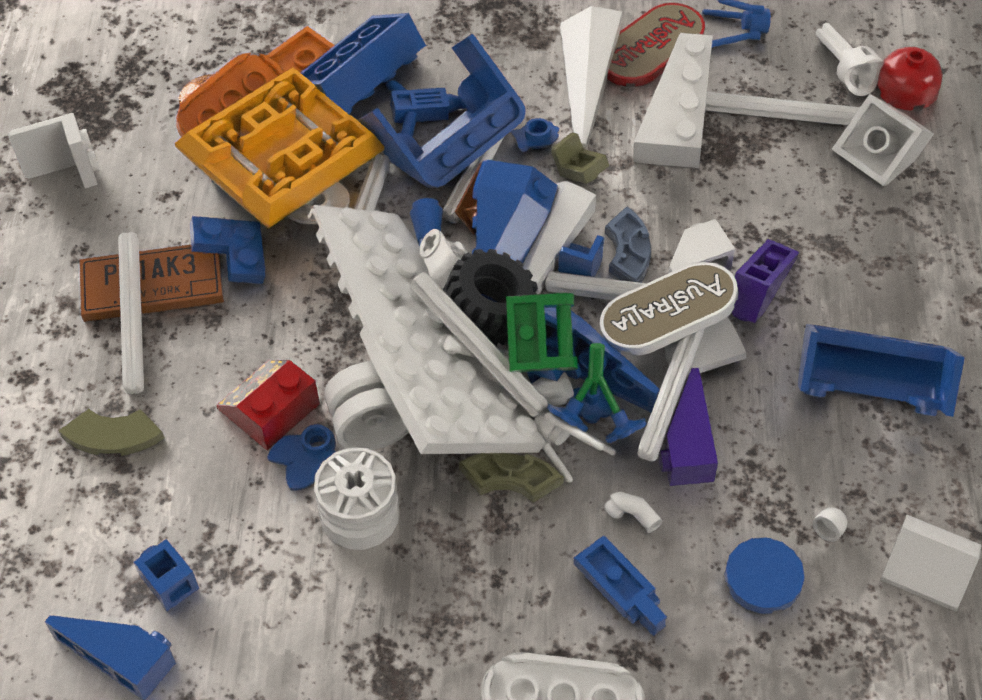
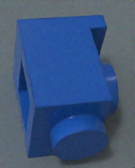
[134,539,199,611]

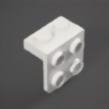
[8,113,100,188]

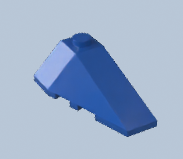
[472,159,558,302]
[545,307,660,413]

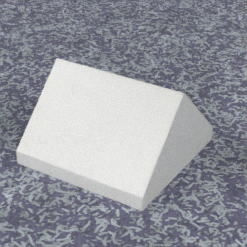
[881,515,981,612]

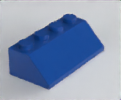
[301,13,426,114]

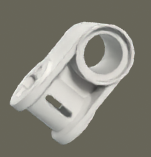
[419,229,468,288]

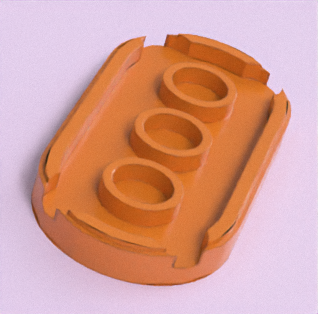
[176,53,285,139]

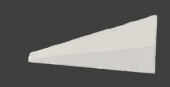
[560,6,622,150]
[522,181,596,295]

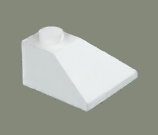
[832,94,934,186]

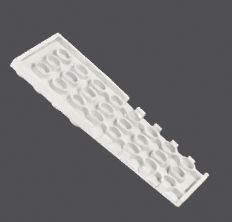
[308,205,546,454]

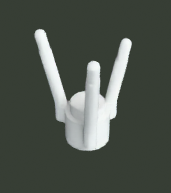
[534,408,617,483]

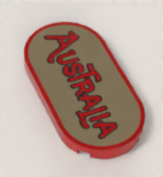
[607,3,705,86]

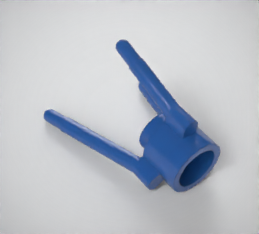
[702,0,771,47]

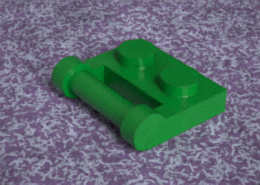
[506,293,578,373]

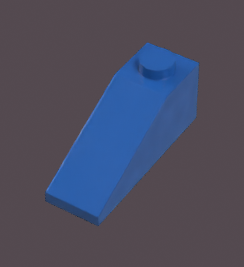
[44,615,176,700]

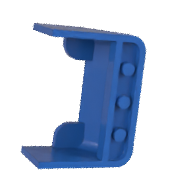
[359,33,526,188]
[798,324,965,417]

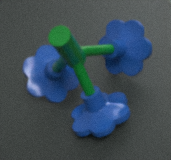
[547,343,647,444]

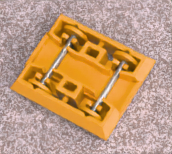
[175,67,384,229]

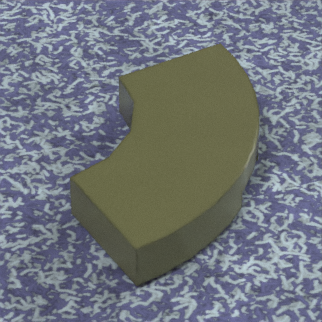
[58,408,165,456]
[459,453,564,503]

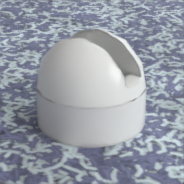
[812,508,847,542]

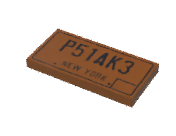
[79,244,224,322]

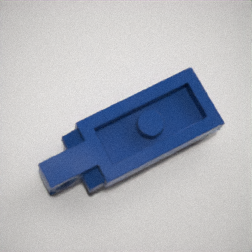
[573,536,667,636]

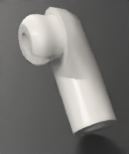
[605,491,663,533]

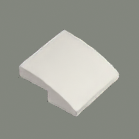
[664,316,747,377]

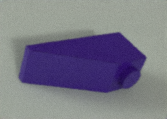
[731,239,799,323]
[659,368,718,486]

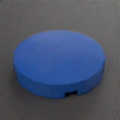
[724,537,805,614]

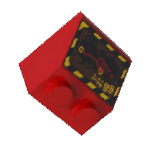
[216,360,320,450]

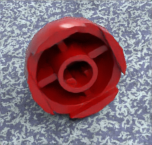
[876,47,943,110]

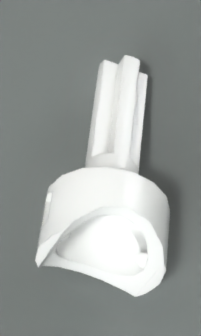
[816,23,884,96]

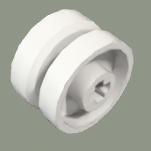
[324,361,409,450]

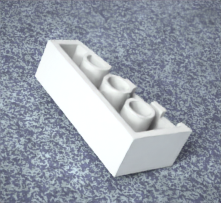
[633,33,713,168]

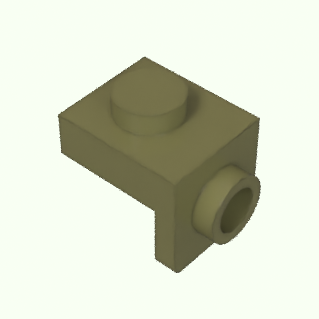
[551,132,609,184]

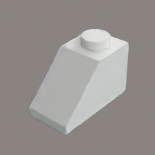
[668,219,735,274]

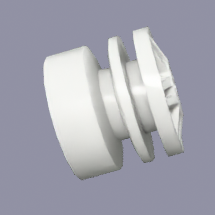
[314,448,399,550]

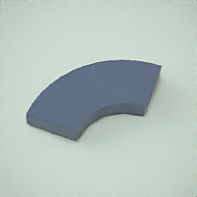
[605,206,651,283]

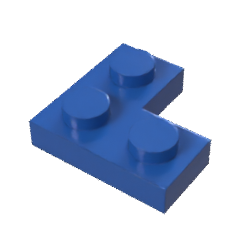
[190,216,266,284]

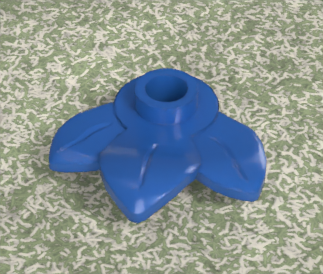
[267,424,336,491]

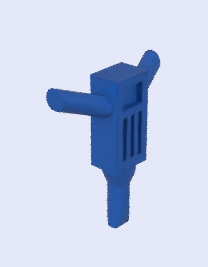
[386,80,466,137]

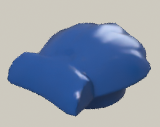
[511,118,559,152]

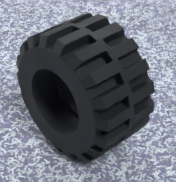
[443,249,538,347]

